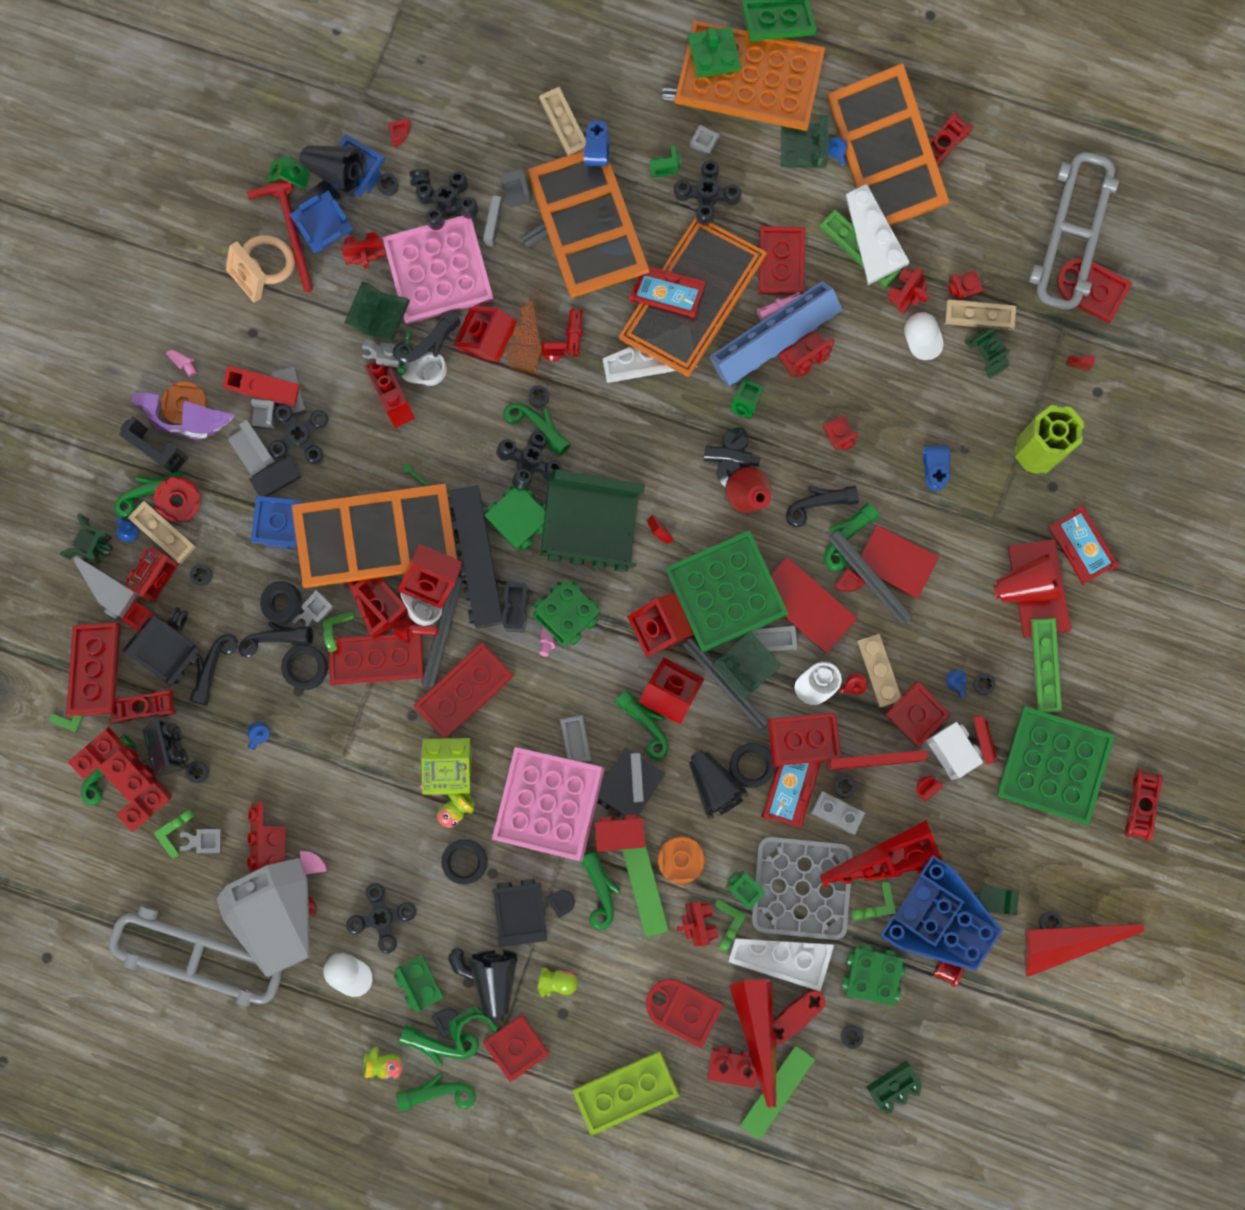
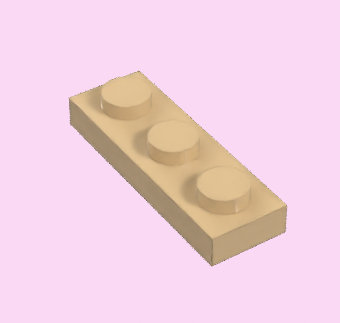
[539,87,586,156]
[944,300,1016,330]
[128,501,197,564]
[856,634,901,708]

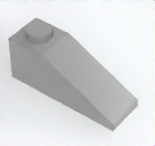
[73,556,140,619]

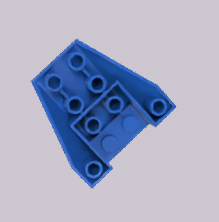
[880,856,1003,971]

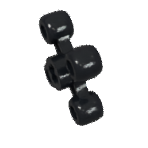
[674,160,742,226]
[416,171,478,230]
[269,404,329,464]
[496,432,563,490]
[346,883,417,954]

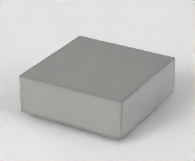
[689,125,720,156]

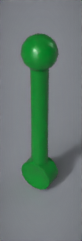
[397,331,412,375]
[403,464,438,498]

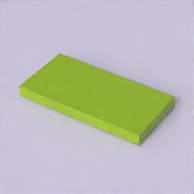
[572,1050,680,1136]

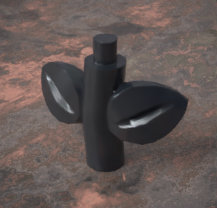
[704,427,761,488]

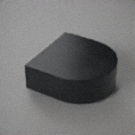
[547,890,575,918]
[431,1008,459,1038]

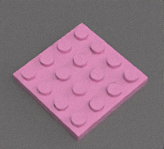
[382,216,494,325]
[492,747,605,862]

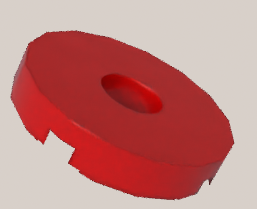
[153,476,201,522]

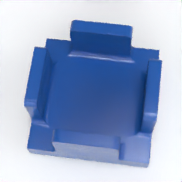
[338,134,385,197]
[290,191,353,254]
[250,496,306,550]

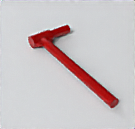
[247,180,313,292]

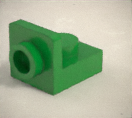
[650,145,682,178]
[730,378,765,419]
[726,871,766,910]

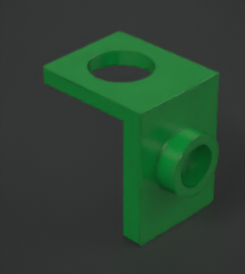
[267,155,310,189]

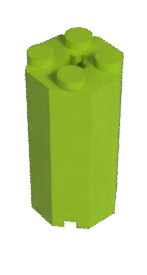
[1015,405,1084,474]

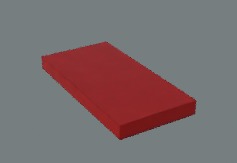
[1007,539,1071,638]
[771,558,857,654]
[66,622,121,717]
[328,633,424,685]
[413,642,514,739]
[826,750,928,771]

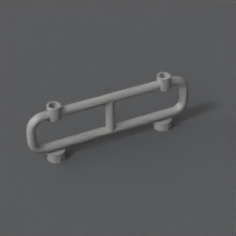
[1028,152,1119,310]
[109,905,282,1007]

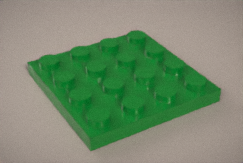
[665,530,788,653]
[996,706,1115,826]

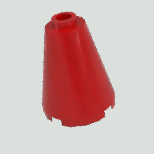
[725,467,772,514]
[993,554,1062,602]

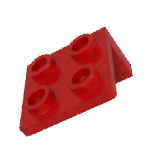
[777,330,835,378]

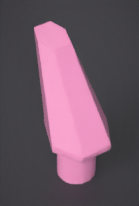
[166,350,197,377]
[539,626,556,657]

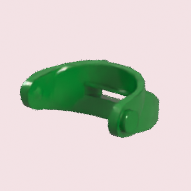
[449,1005,498,1055]

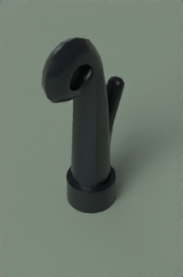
[393,311,461,363]
[786,485,859,527]
[238,622,313,657]
[189,634,238,706]

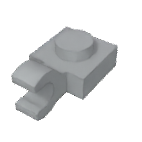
[362,340,403,368]

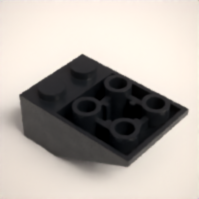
[142,719,188,776]

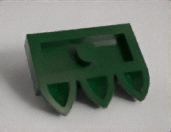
[866,1060,921,1114]

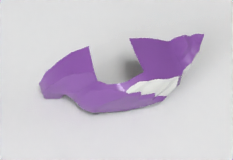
[131,393,234,440]

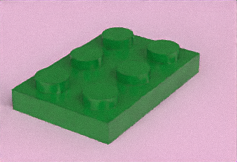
[741,0,817,42]

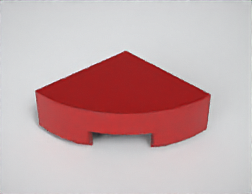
[387,118,411,147]
[1066,355,1096,371]
[647,515,673,544]
[834,568,866,592]

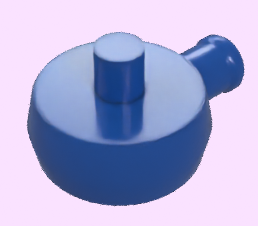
[826,137,848,165]
[116,518,139,542]
[946,669,967,698]
[247,722,270,750]

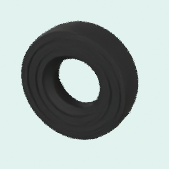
[260,581,302,623]

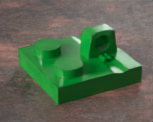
[687,27,741,79]

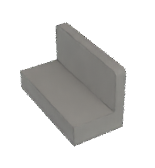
[228,420,276,476]

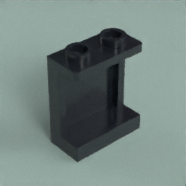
[119,416,189,473]
[122,613,200,686]
[597,748,665,820]
[492,879,548,947]

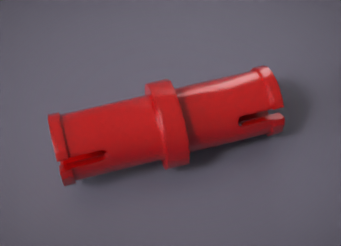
[565,309,584,357]

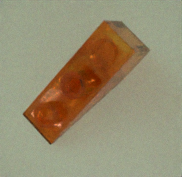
[506,297,542,375]

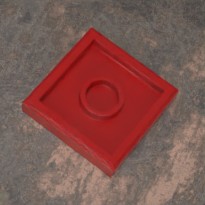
[884,681,951,748]
[973,716,998,764]
[483,1014,550,1082]

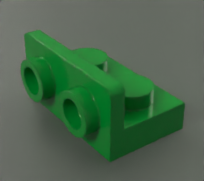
[394,954,444,1012]

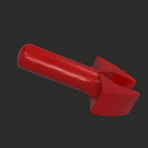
[393,618,438,641]

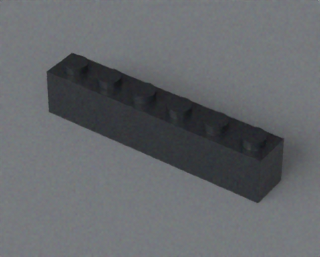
[448,485,502,629]

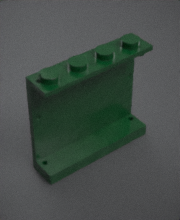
[540,469,645,572]

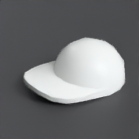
[904,312,944,360]
[402,352,447,386]
[400,592,442,626]
[795,661,842,705]
[323,952,373,997]

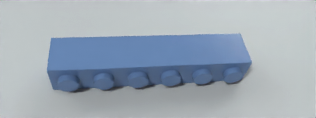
[709,281,842,386]

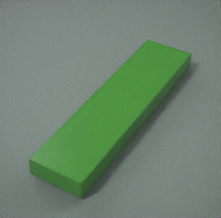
[819,209,901,288]
[1031,618,1062,713]
[622,845,669,937]
[740,1045,815,1140]

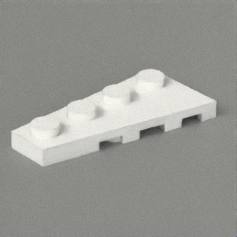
[846,184,909,285]
[603,325,697,383]
[728,938,834,991]

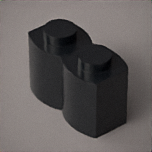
[502,582,529,633]

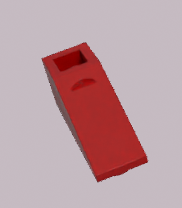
[364,361,416,428]
[222,365,300,407]

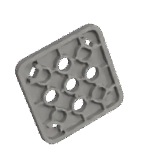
[752,837,853,940]

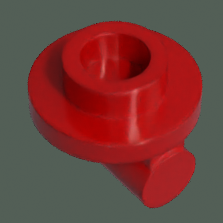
[541,341,566,362]
[916,775,943,802]

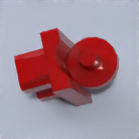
[341,232,386,269]
[888,267,929,314]
[676,902,718,947]

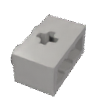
[810,791,865,835]

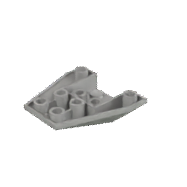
[216,858,310,977]

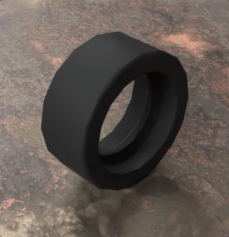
[281,645,328,690]
[730,743,775,788]
[441,839,487,885]

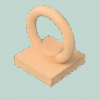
[226,235,295,303]

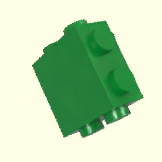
[484,486,546,552]
[532,579,600,648]
[841,944,906,1006]

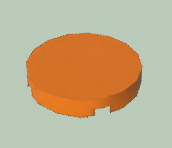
[161,381,208,425]
[658,836,705,884]

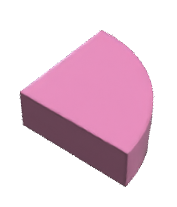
[300,851,328,875]

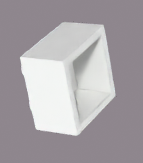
[926,722,983,780]

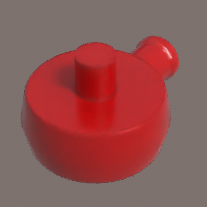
[839,673,868,695]

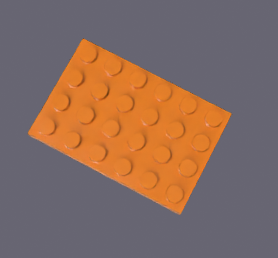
[675,20,825,131]

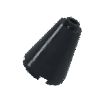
[300,145,367,194]
[689,750,748,819]
[469,950,517,1020]

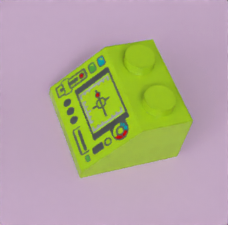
[421,738,472,795]

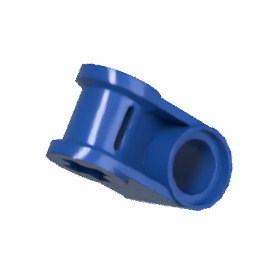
[584,120,610,166]
[923,445,950,491]

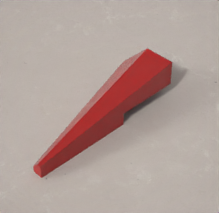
[326,524,409,637]
[820,820,943,887]
[1024,924,1144,976]
[729,979,777,1108]

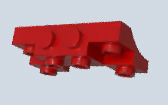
[68,727,173,832]

